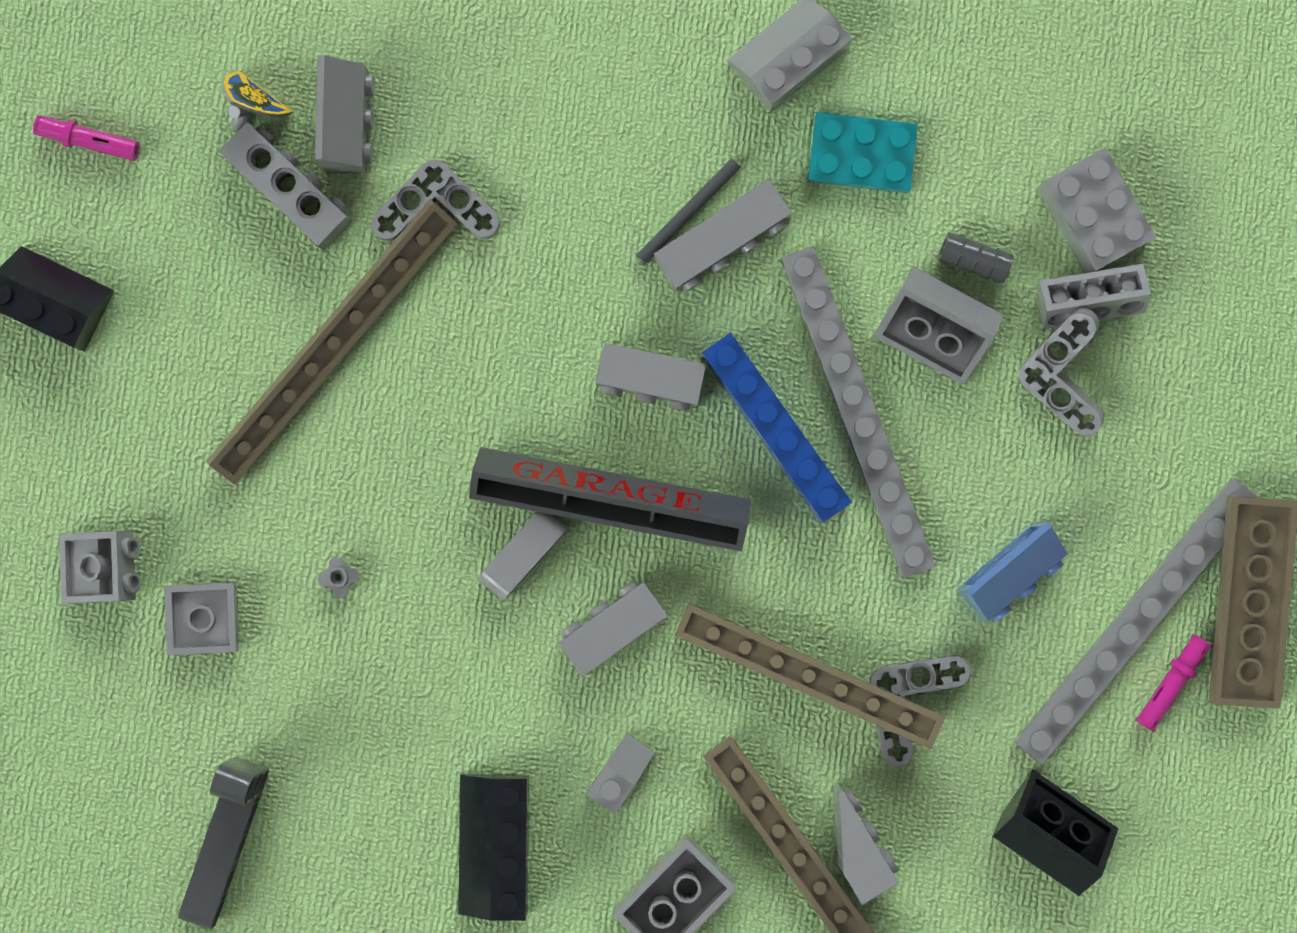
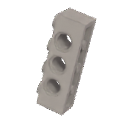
[219,122,351,251]

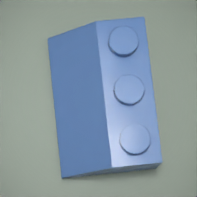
[956,521,1067,622]

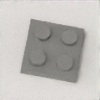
[164,582,239,655]

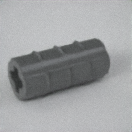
[938,232,1014,283]

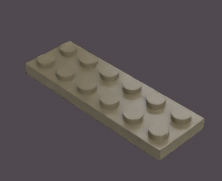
[1209,496,1297,708]

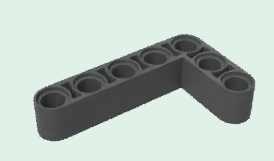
[178,757,269,930]

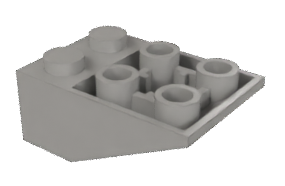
[833,783,899,905]

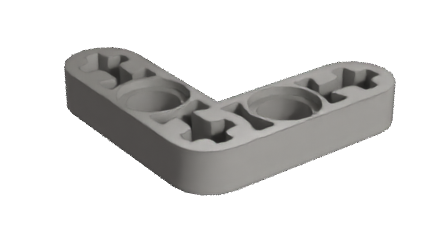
[371,160,500,242]
[1019,308,1104,436]
[870,655,970,767]

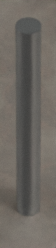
[636,158,741,265]

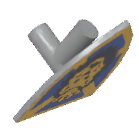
[222,71,293,131]

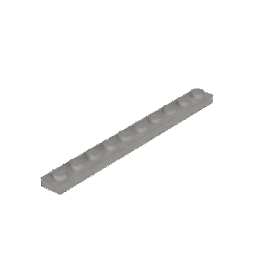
[781,246,936,579]
[1013,478,1258,765]

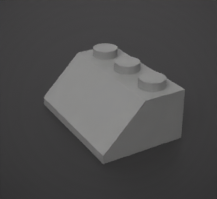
[727,0,852,113]
[315,55,375,173]
[874,266,1003,385]

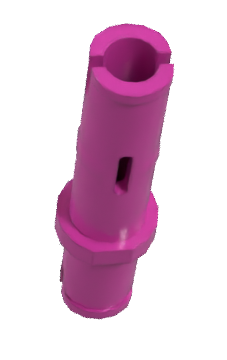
[33,115,140,161]
[1135,634,1212,733]

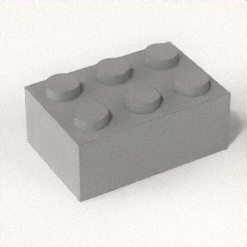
[1037,148,1156,273]
[612,833,737,933]

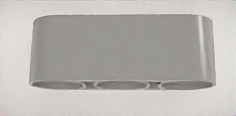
[477,512,570,601]

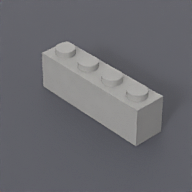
[654,179,792,292]

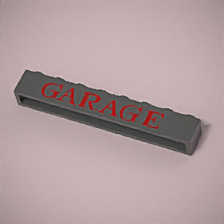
[469,447,751,552]

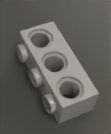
[1036,264,1151,329]

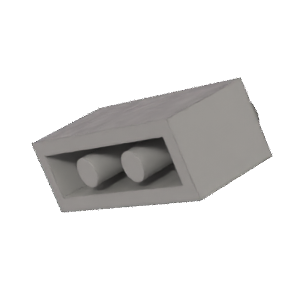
[596,343,706,412]
[558,581,668,677]

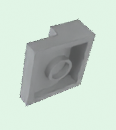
[59,531,141,603]

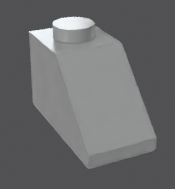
[586,733,655,814]

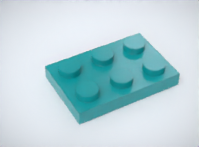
[807,112,918,193]

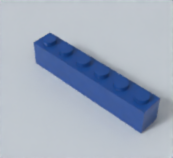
[701,332,852,523]

